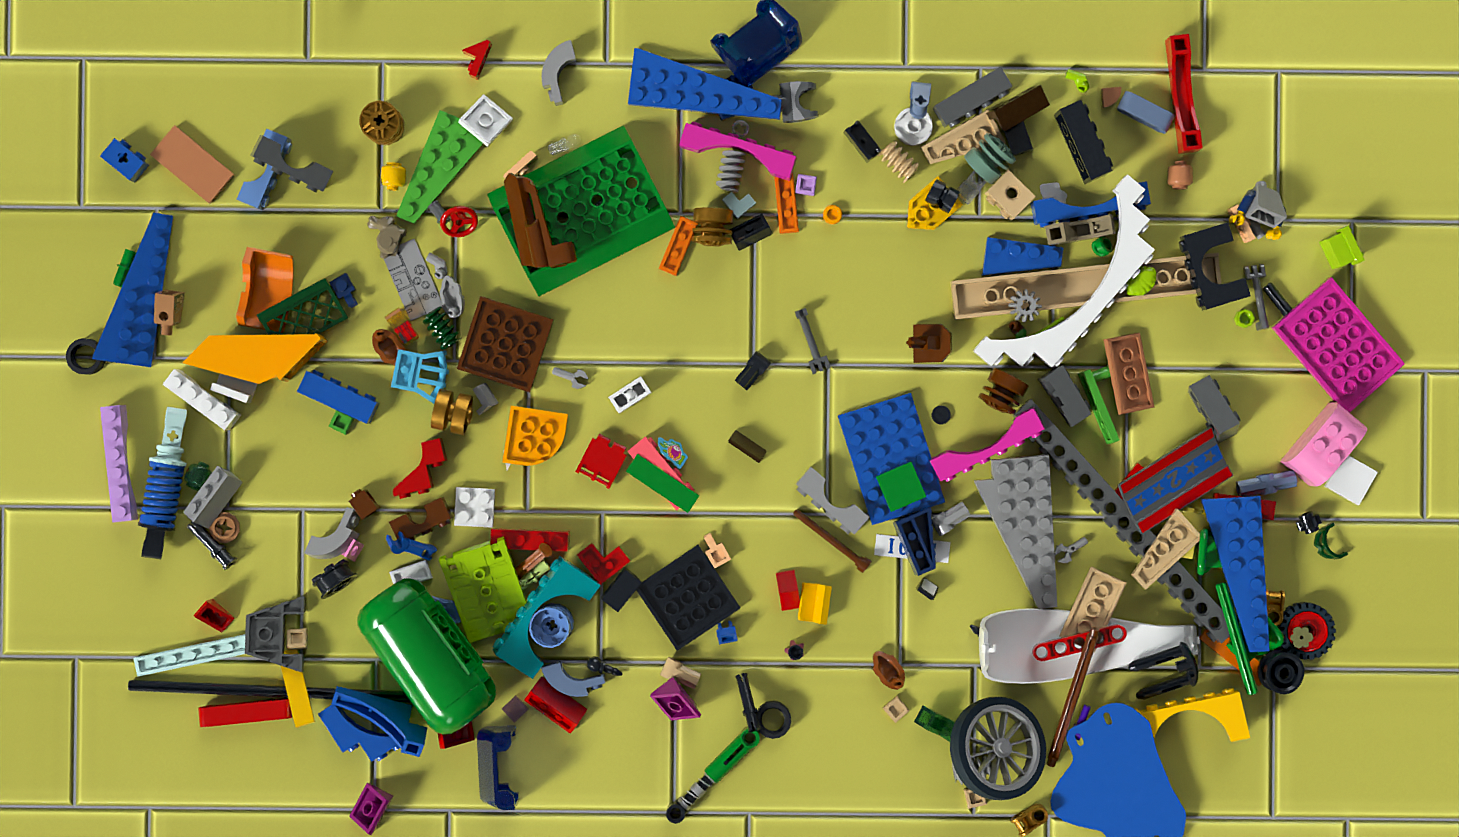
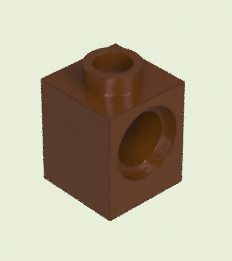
[348,489,380,520]

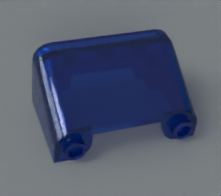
[710,0,802,86]
[477,725,519,810]

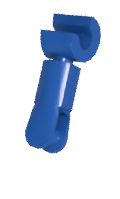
[386,531,437,561]

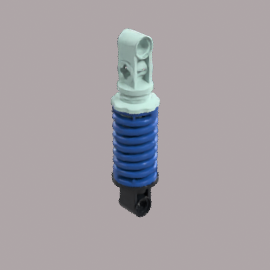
[138,407,187,560]

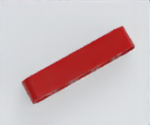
[1032,624,1127,661]
[198,697,293,727]

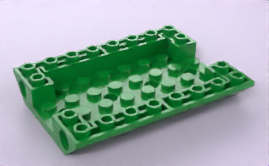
[487,125,675,297]

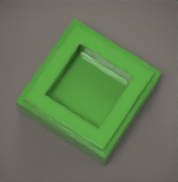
[328,410,355,435]

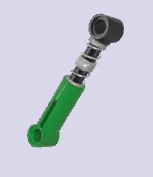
[666,726,760,824]

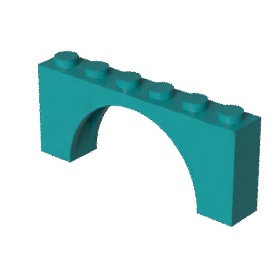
[492,556,601,679]

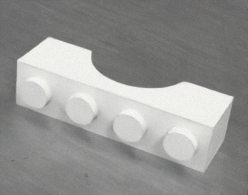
[163,369,241,430]

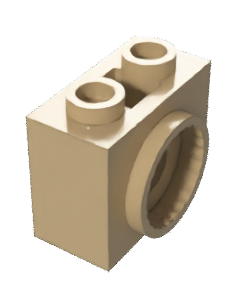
[984,170,1036,220]

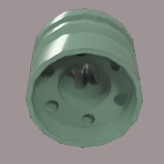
[964,132,1016,184]

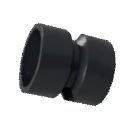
[925,179,960,213]

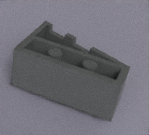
[1038,365,1091,427]
[1188,375,1241,444]

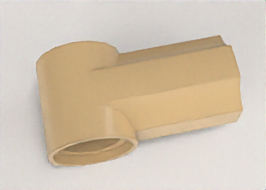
[660,657,701,689]

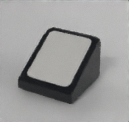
[916,577,938,600]

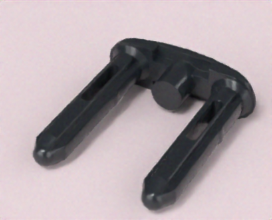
[1128,641,1198,700]

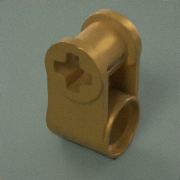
[1266,589,1285,626]
[1010,804,1048,837]

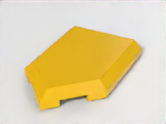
[907,176,963,230]

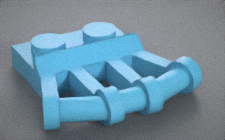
[391,349,449,404]

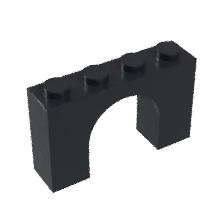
[1179,222,1251,311]

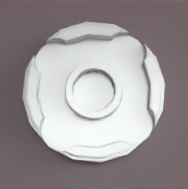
[894,108,932,146]

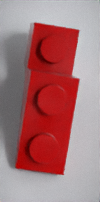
[393,438,447,499]

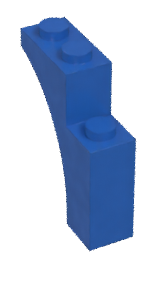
[318,704,400,762]

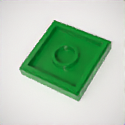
[875,461,926,512]

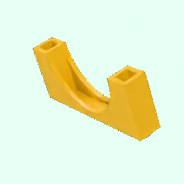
[1134,688,1250,742]

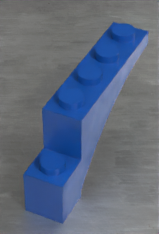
[331,686,428,757]

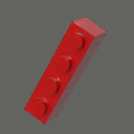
[490,528,570,552]

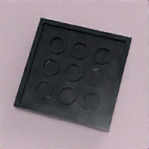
[636,544,741,651]

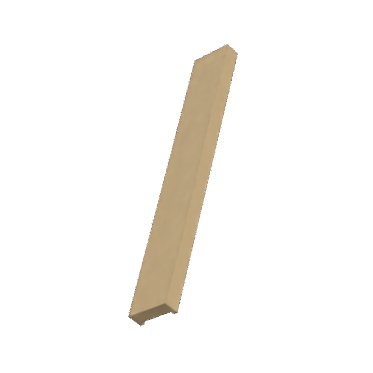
[950,252,1221,320]

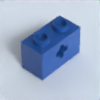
[100,138,149,183]

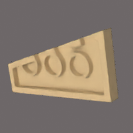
[1131,509,1200,589]

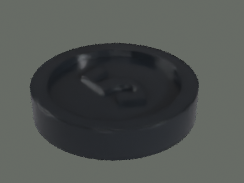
[931,406,951,425]

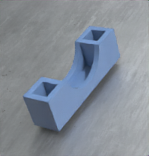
[237,128,292,210]

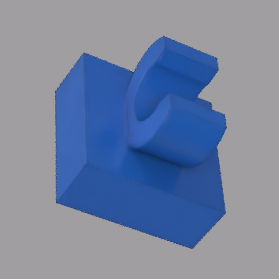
[716,621,738,645]

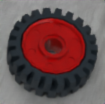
[1277,602,1336,660]

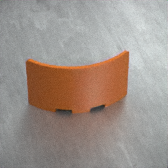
[236,247,294,333]

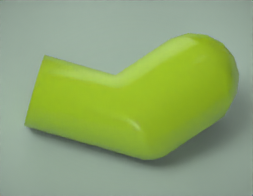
[1065,69,1089,93]

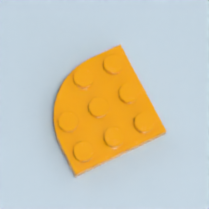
[502,406,568,466]

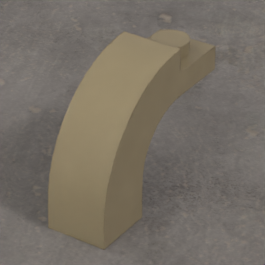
[1045,215,1116,245]

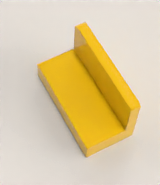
[798,582,832,625]

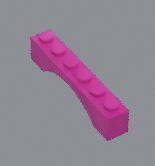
[679,122,797,181]
[930,406,1045,482]

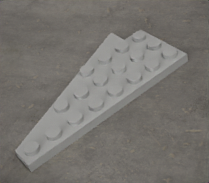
[974,454,1057,609]

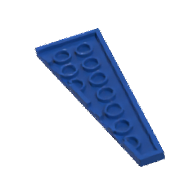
[628,48,782,120]
[92,213,173,367]

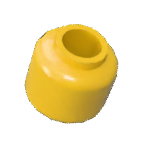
[381,162,406,191]

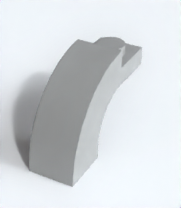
[541,40,577,106]
[304,507,360,559]

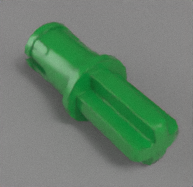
[113,249,136,287]

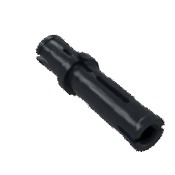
[735,673,761,732]

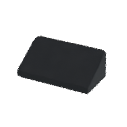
[729,213,772,251]

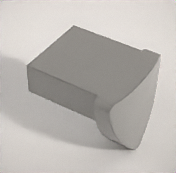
[472,383,499,416]

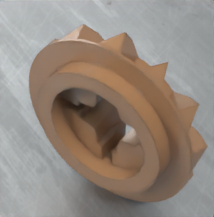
[209,512,240,543]

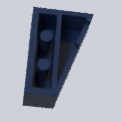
[893,507,936,576]

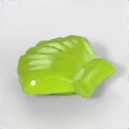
[1126,266,1156,296]

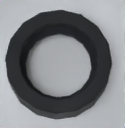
[66,338,106,375]
[756,701,792,739]

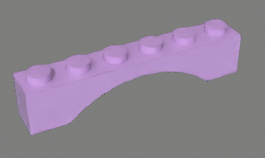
[100,405,138,523]

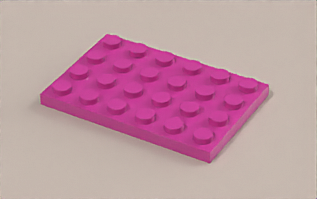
[1272,277,1405,413]

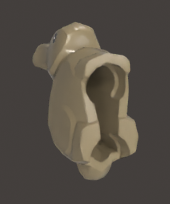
[367,216,407,259]

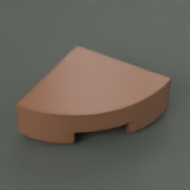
[1101,87,1121,108]

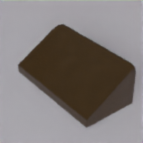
[728,430,766,463]

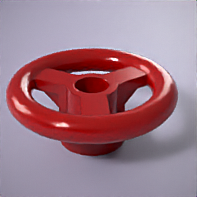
[440,206,478,237]

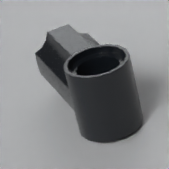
[735,351,772,390]

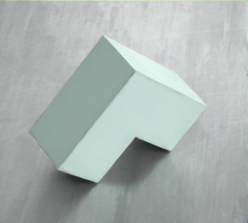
[722,192,756,219]

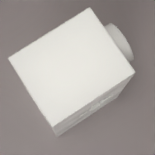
[608,376,652,414]

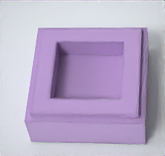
[795,174,817,196]

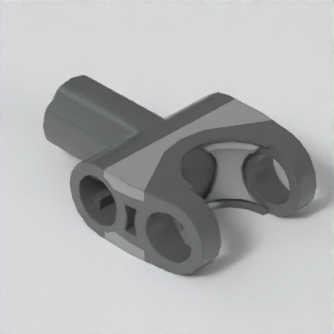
[773,81,819,123]

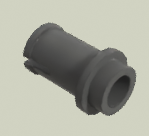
[428,200,451,224]

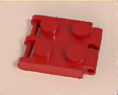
[575,434,627,489]

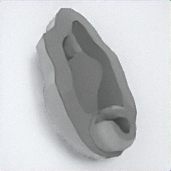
[440,276,465,318]

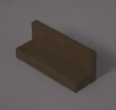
[986,85,1050,132]

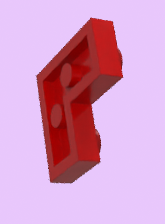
[577,543,631,585]

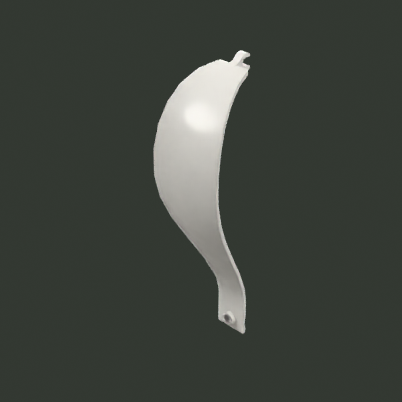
[979,608,1200,684]

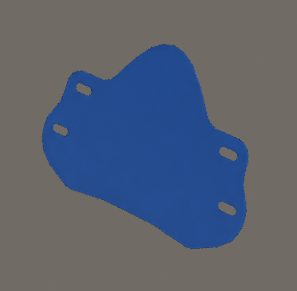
[1050,703,1186,837]

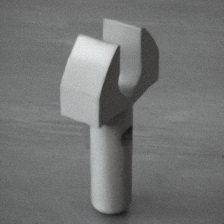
[552,367,588,389]
[1054,537,1088,563]

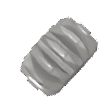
[1008,289,1042,322]

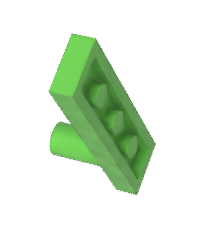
[1078,365,1120,444]

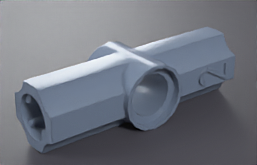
[1236,470,1297,497]

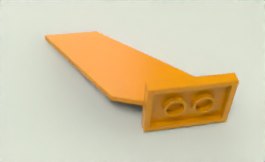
[182,333,328,384]

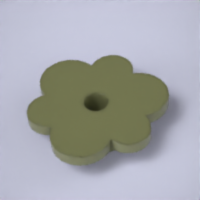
[1290,627,1313,648]

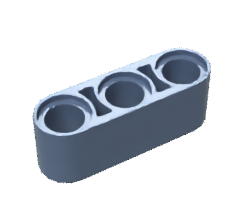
[1117,91,1175,134]

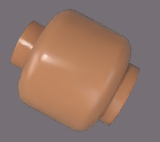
[1167,161,1193,190]

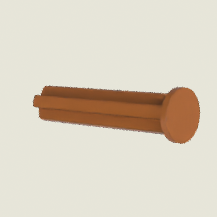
[515,543,552,580]

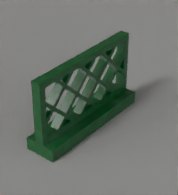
[257,277,348,335]

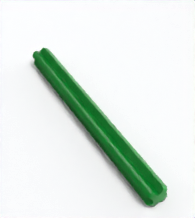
[1216,582,1258,695]

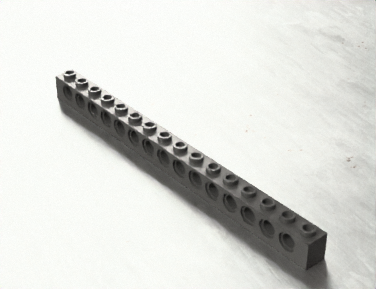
[1012,399,1230,643]

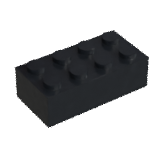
[1054,100,1113,185]

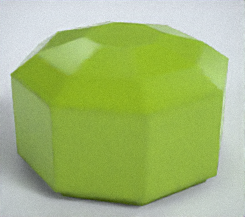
[1234,309,1255,328]

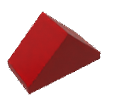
[776,570,800,611]
[194,599,235,633]

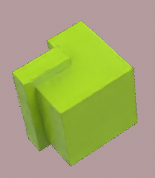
[1319,225,1365,269]

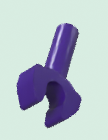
[1073,704,1091,741]

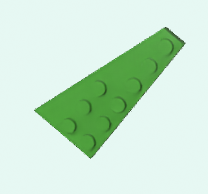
[396,110,484,224]

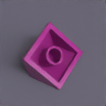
[650,677,701,721]
[349,783,393,835]

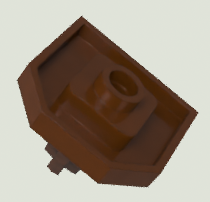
[906,324,952,363]

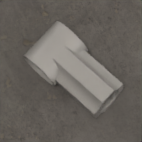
[931,502,971,536]

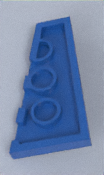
[982,237,1063,276]

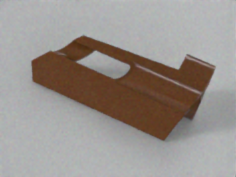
[504,173,577,268]

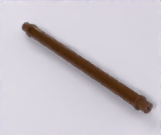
[1047,627,1099,767]

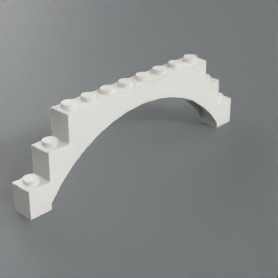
[973,175,1155,367]

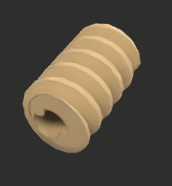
[877,141,919,183]

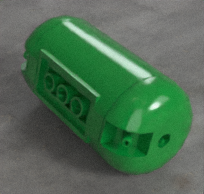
[357,578,497,734]

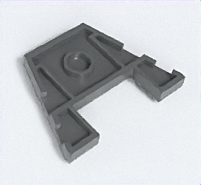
[245,596,306,672]

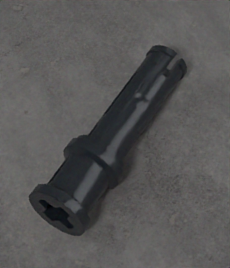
[187,521,237,571]

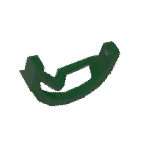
[1314,522,1348,560]

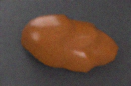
[372,329,405,366]
[873,651,905,690]

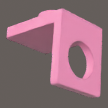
[342,539,364,562]

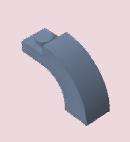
[541,661,606,697]

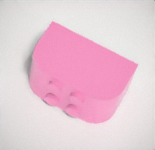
[1280,402,1367,486]

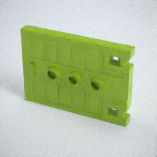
[439,537,532,643]

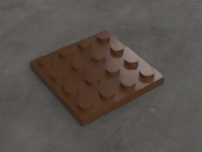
[457,296,554,393]

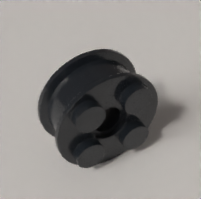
[312,559,358,599]
[1258,649,1304,695]

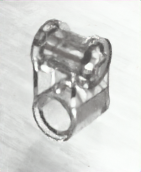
[957,170,987,205]

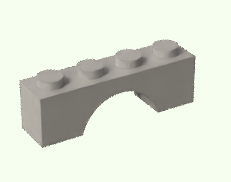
[796,467,869,535]

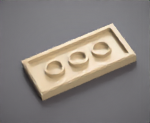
[1059,567,1126,653]

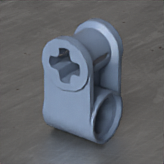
[910,81,931,119]

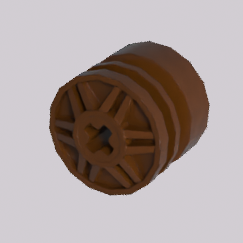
[978,368,1029,415]

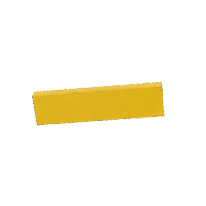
[281,649,315,728]

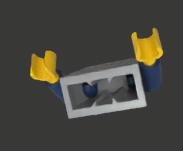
[1229,181,1287,240]

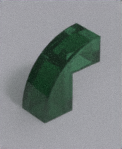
[914,705,955,742]

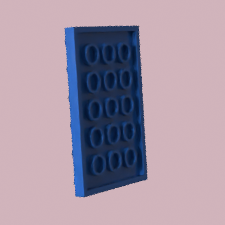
[838,393,945,525]

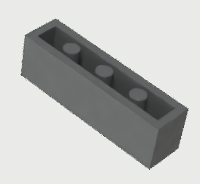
[933,67,1012,128]

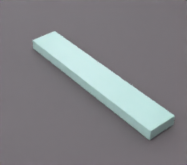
[133,634,245,677]

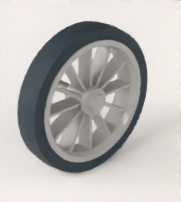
[950,697,1046,800]

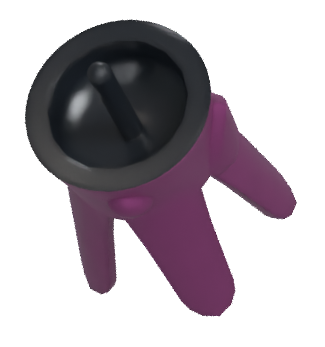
[784,640,804,660]

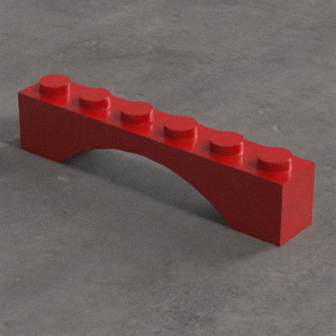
[1165,34,1203,154]

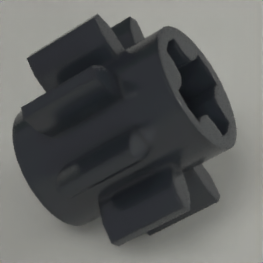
[1296,511,1322,534]

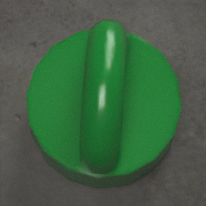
[1092,236,1113,257]

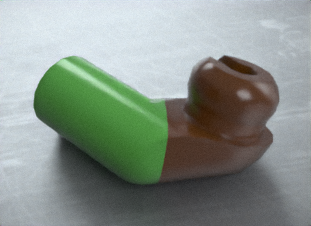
[1009,321,1027,339]

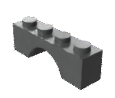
[250,135,333,193]

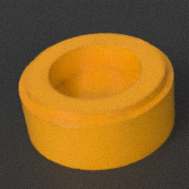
[823,205,842,225]

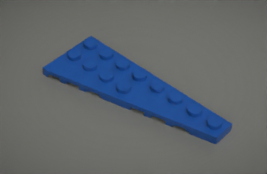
[1201,496,1270,652]

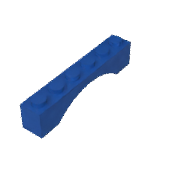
[1031,181,1151,228]

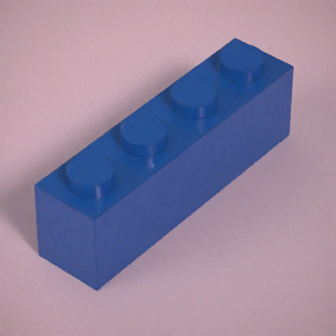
[297,369,380,424]

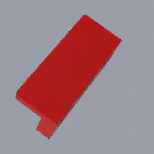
[524,676,587,734]

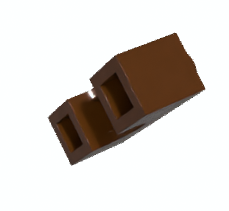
[389,497,453,540]

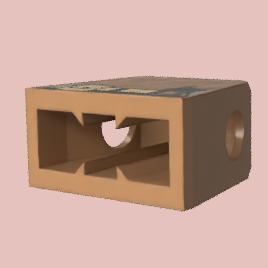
[154,290,185,335]

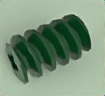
[423,306,462,350]

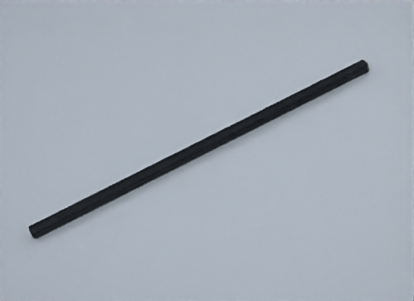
[128,680,412,703]

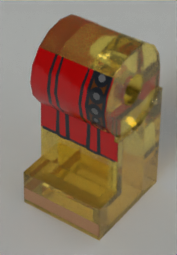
[385,307,419,346]

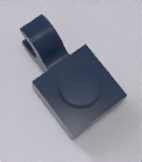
[329,273,358,308]

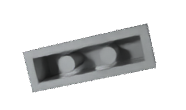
[183,466,243,529]

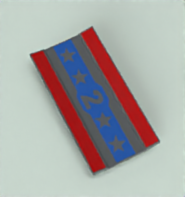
[1118,426,1234,534]

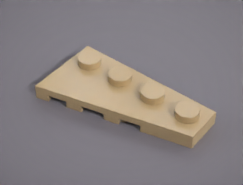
[921,110,1006,164]

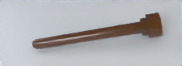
[793,509,872,573]

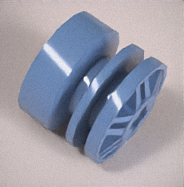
[529,603,574,648]

